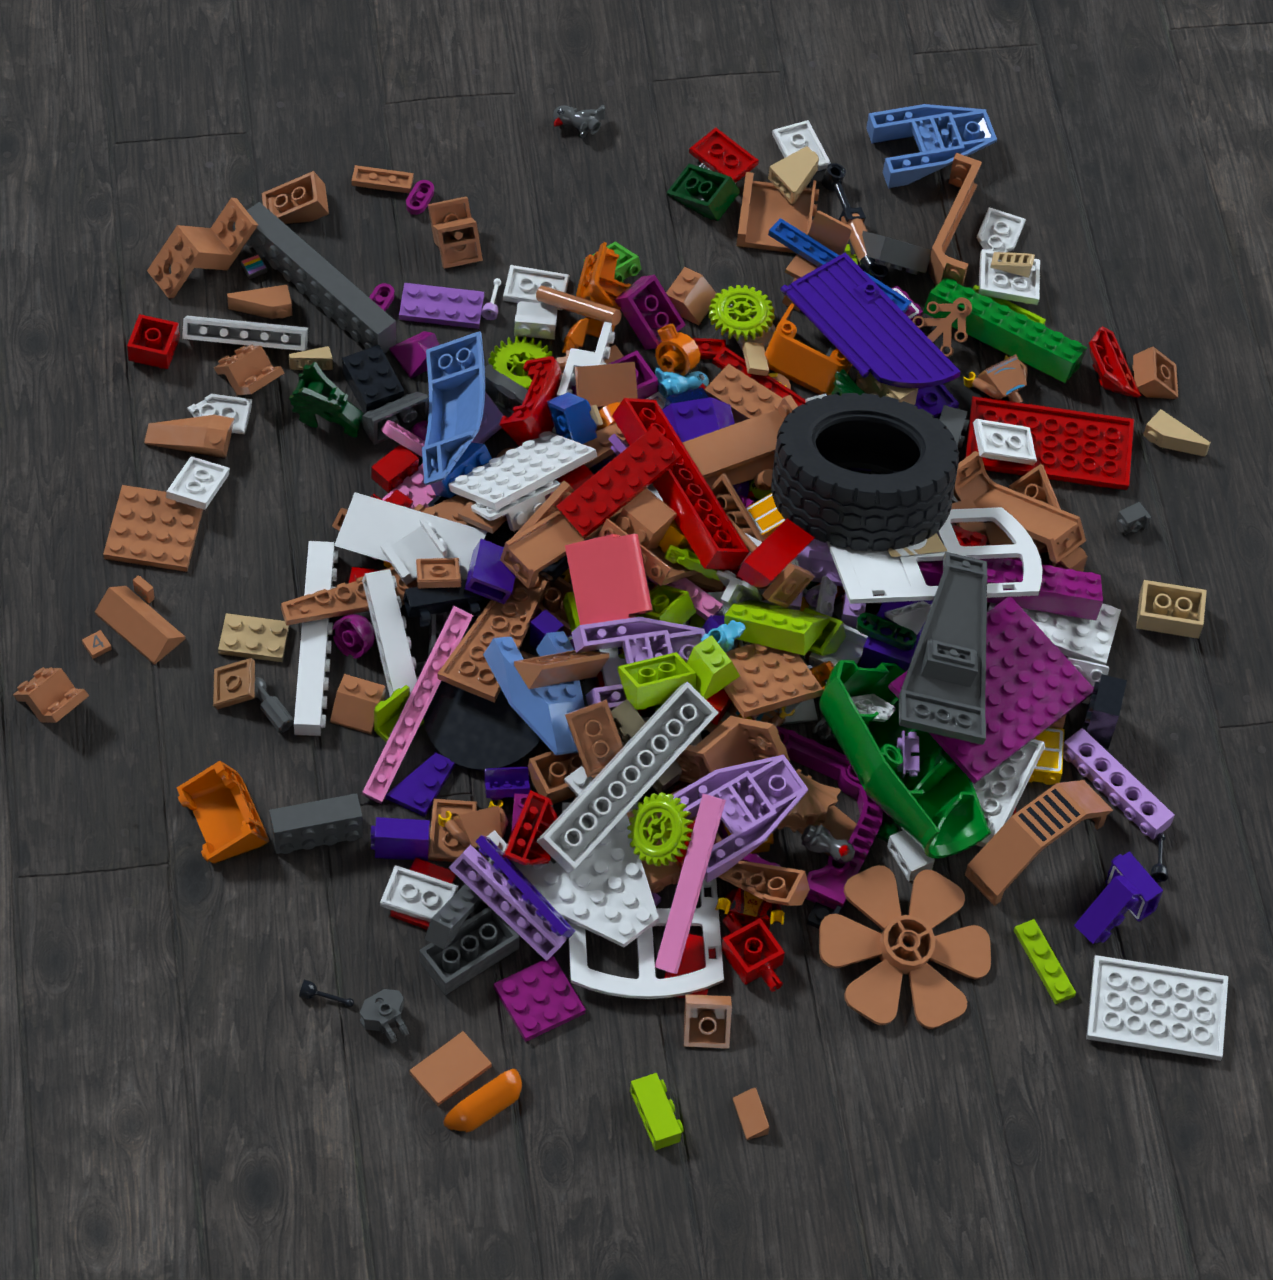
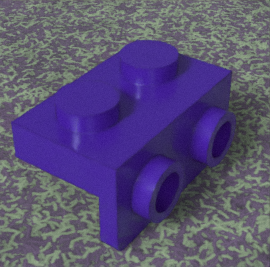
[485,767,530,800]

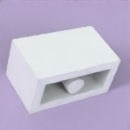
[887,830,935,881]

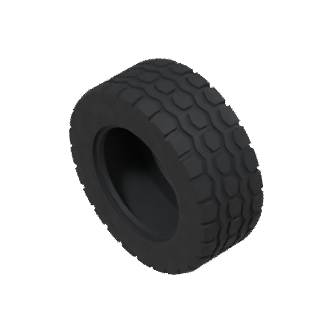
[771,393,959,551]

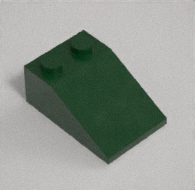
[666,164,740,221]

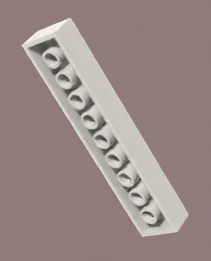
[536,682,719,872]

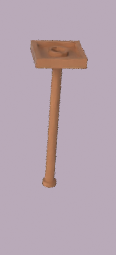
[726,514,815,608]

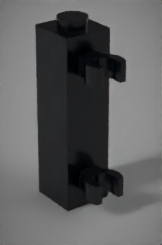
[403,579,484,627]

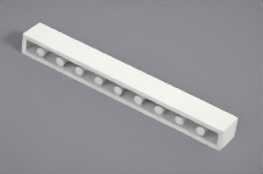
[294,541,338,736]

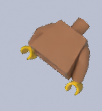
[438,800,508,859]

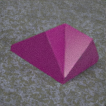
[389,331,439,379]

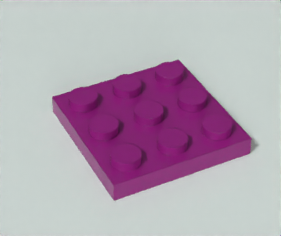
[493,956,585,1042]

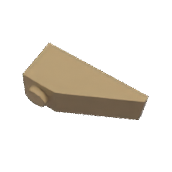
[1143,409,1211,457]

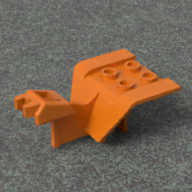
[562,242,631,354]

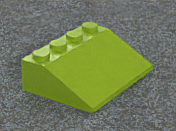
[724,599,830,656]

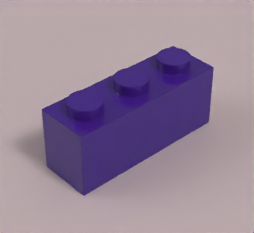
[1074,875,1142,944]

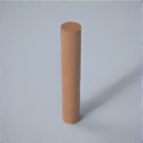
[536,286,621,326]

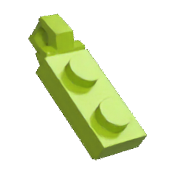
[665,544,722,581]

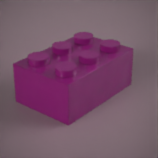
[614,275,686,350]

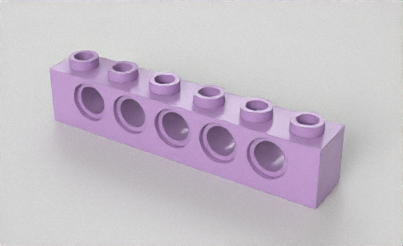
[1063,728,1175,840]
[449,845,568,961]

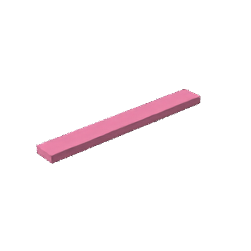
[655,794,726,974]

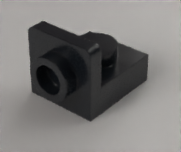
[807,902,843,929]

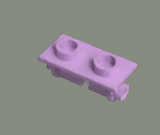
[897,731,920,778]

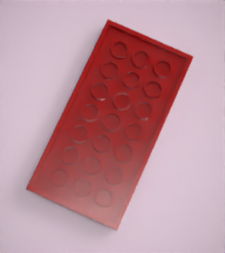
[965,396,1134,490]

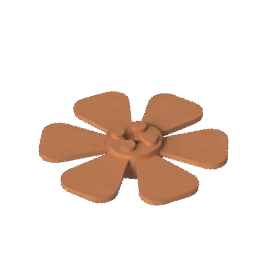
[819,865,991,1029]

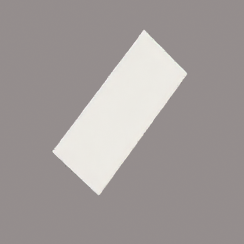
[334,492,487,580]

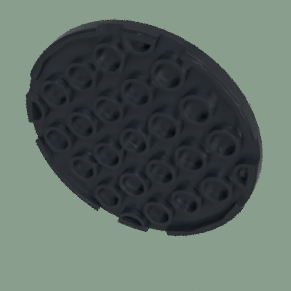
[424,656,543,772]

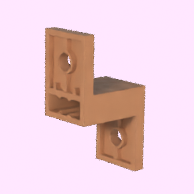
[147,198,258,298]
[675,716,790,783]

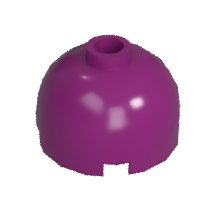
[332,614,375,658]

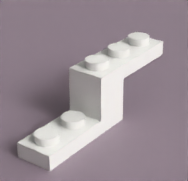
[557,322,615,397]

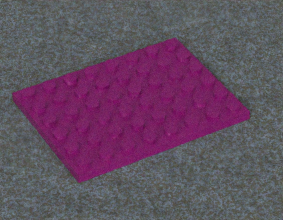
[888,597,1093,784]

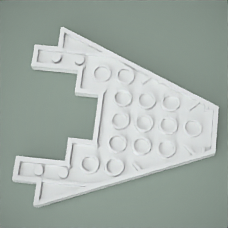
[477,766,659,947]

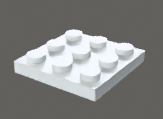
[979,249,1040,305]

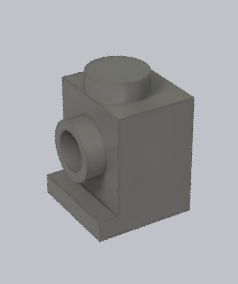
[1116,502,1151,535]

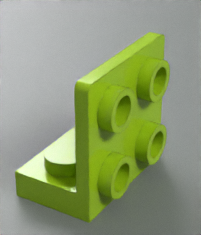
[374,685,424,743]

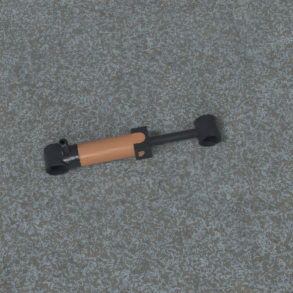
[821,163,888,283]

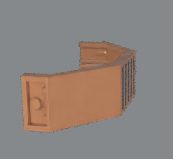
[965,780,1113,906]

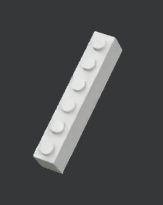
[182,316,309,351]
[362,569,419,697]

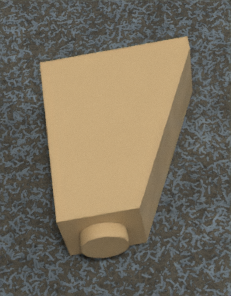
[768,146,819,204]

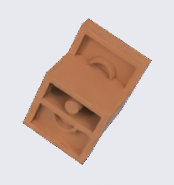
[428,197,483,269]
[214,344,284,395]
[13,667,89,723]

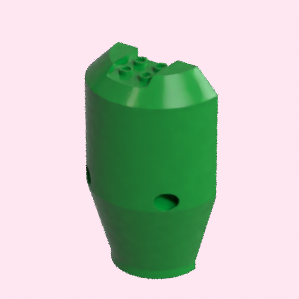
[819,660,991,858]

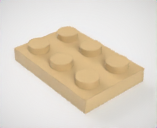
[218,613,290,662]

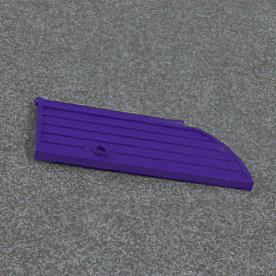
[780,252,961,388]

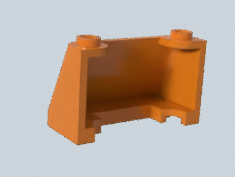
[177,761,269,863]

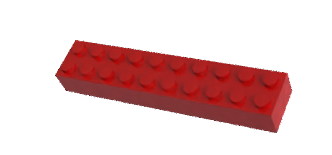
[612,398,749,570]

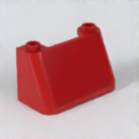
[499,356,562,447]

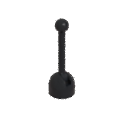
[1150,833,1168,882]
[299,979,354,1007]

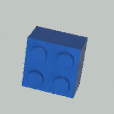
[547,392,597,444]

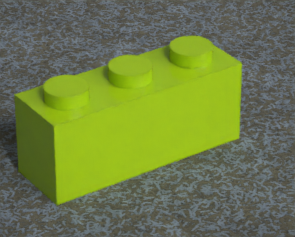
[630,1073,684,1150]

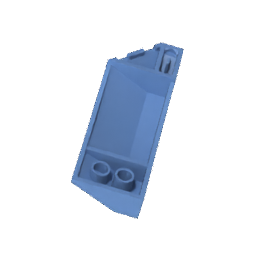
[422,331,485,486]

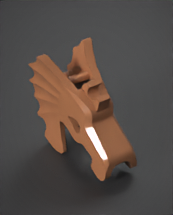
[777,769,841,832]

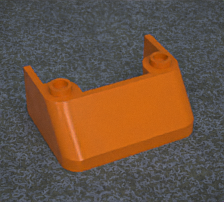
[765,303,852,395]

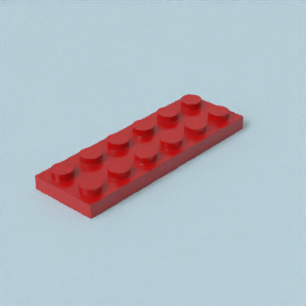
[556,425,682,539]

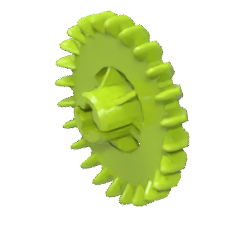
[709,285,775,341]
[488,335,552,390]
[627,792,694,866]

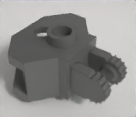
[360,989,409,1043]

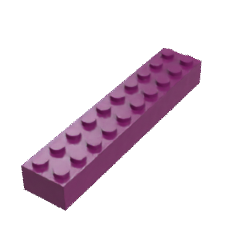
[917,558,1103,620]

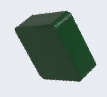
[876,821,899,842]

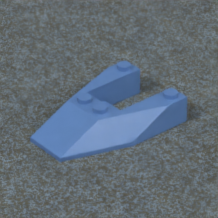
[866,104,997,188]
[483,631,585,755]

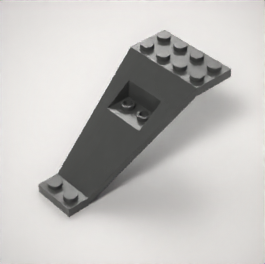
[899,552,987,745]

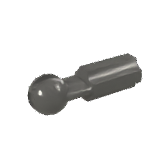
[254,677,294,732]

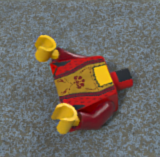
[715,888,785,929]

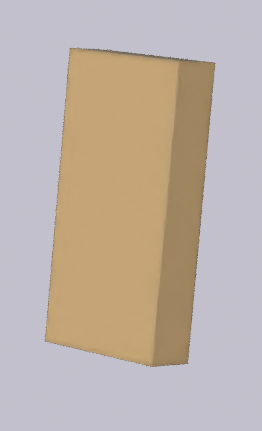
[742,341,769,376]

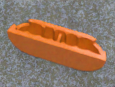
[444,1069,522,1132]

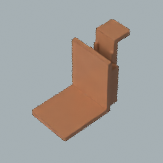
[782,210,853,311]

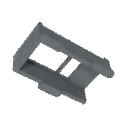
[485,364,528,418]

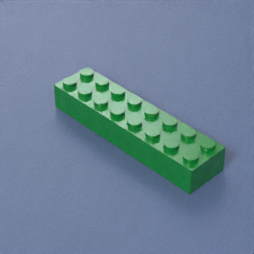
[923,277,1087,383]

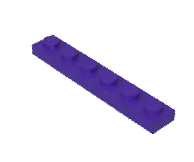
[475,835,576,938]

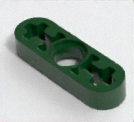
[856,612,917,651]

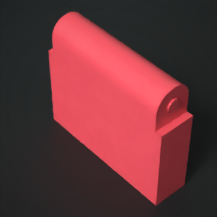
[565,534,653,625]

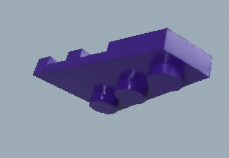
[386,753,455,817]

